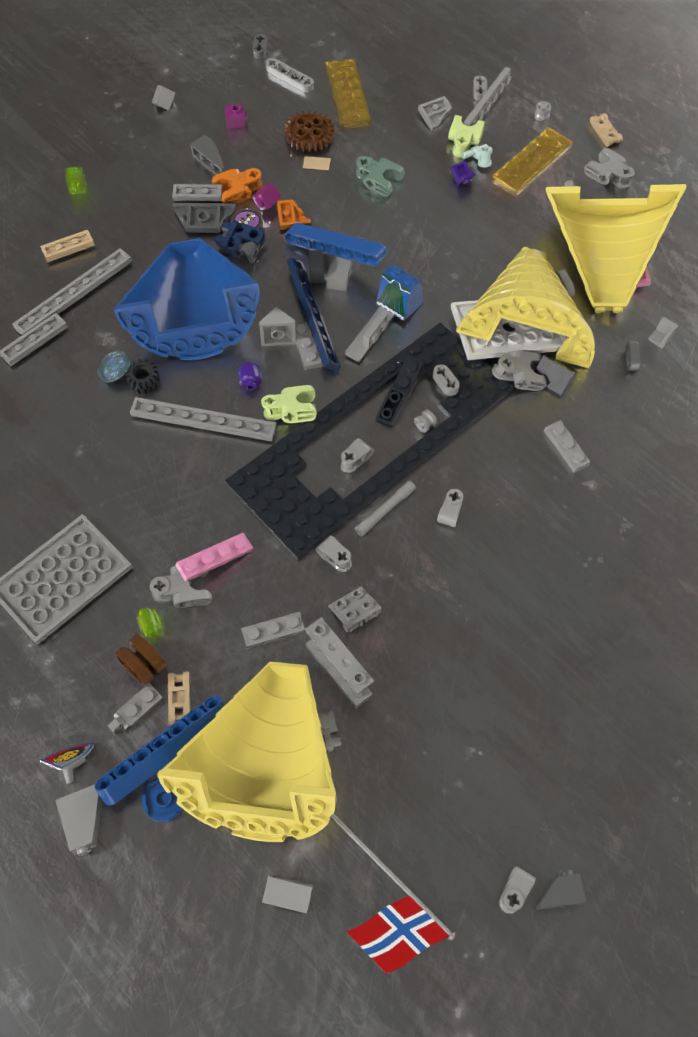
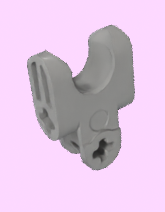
[584,148,635,189]
[492,351,547,391]
[150,566,212,609]

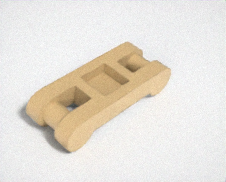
[590,113,623,147]
[168,671,191,726]

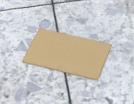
[303,156,331,170]

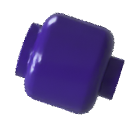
[238,362,262,390]

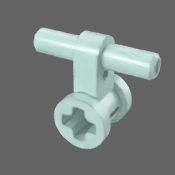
[461,144,492,167]

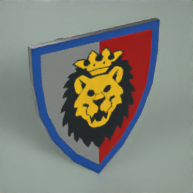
[40,742,95,783]

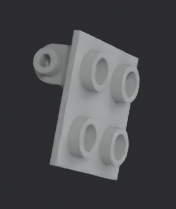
[328,586,382,632]

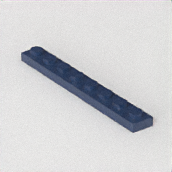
[287,257,340,371]

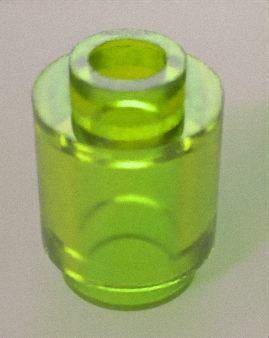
[136,607,161,639]

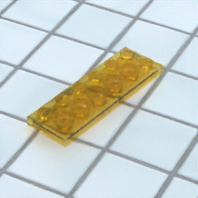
[326,59,371,129]
[491,127,573,197]

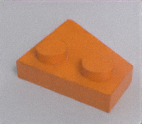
[277,199,311,230]

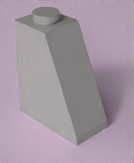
[55,784,103,856]

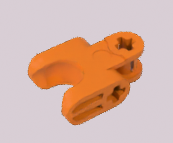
[212,168,263,205]

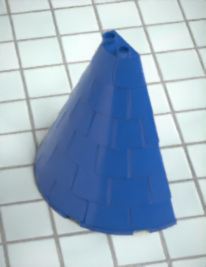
[114,238,259,360]

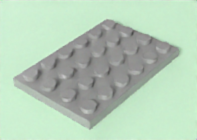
[0,514,133,645]

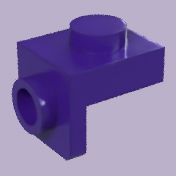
[450,160,476,185]

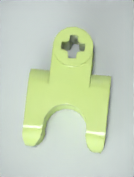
[448,115,485,158]
[261,385,317,423]

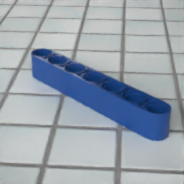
[285,223,388,266]
[94,696,225,805]

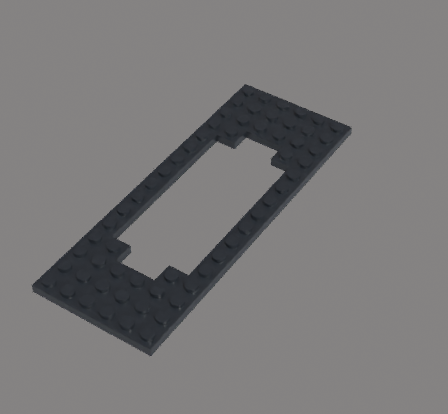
[225,322,514,560]

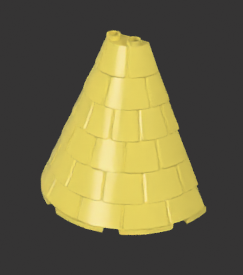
[546,184,686,313]
[456,247,595,368]
[157,662,337,842]

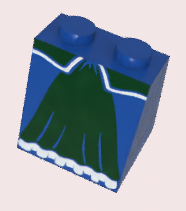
[376,264,424,321]

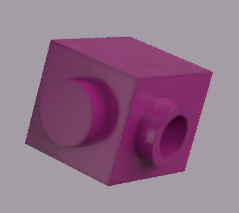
[225,105,248,129]
[252,182,281,210]

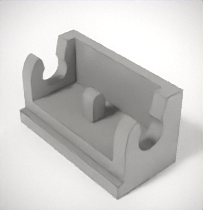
[262,875,314,914]

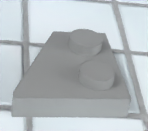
[418,96,452,132]

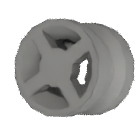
[534,101,551,121]
[414,410,437,433]

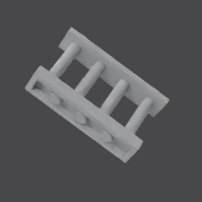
[305,617,374,708]

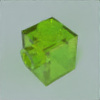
[65,167,86,194]

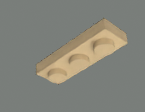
[40,230,95,262]

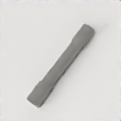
[355,481,416,536]

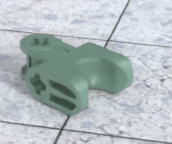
[356,156,405,197]

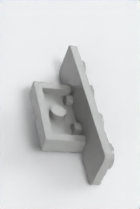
[345,306,394,362]

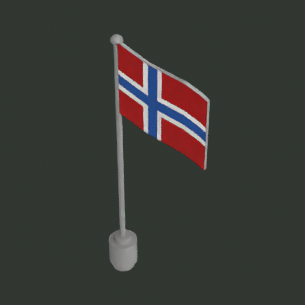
[330,814,456,973]

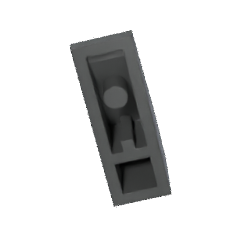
[191,135,225,175]

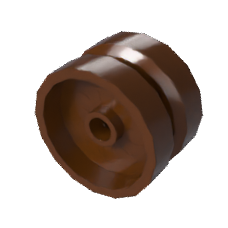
[114,634,168,687]

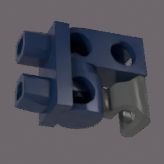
[215,220,267,264]

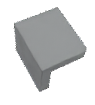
[152,85,175,110]
[648,317,679,349]

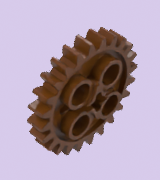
[284,111,334,152]

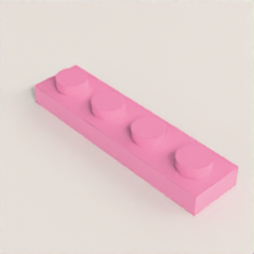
[175,533,253,582]

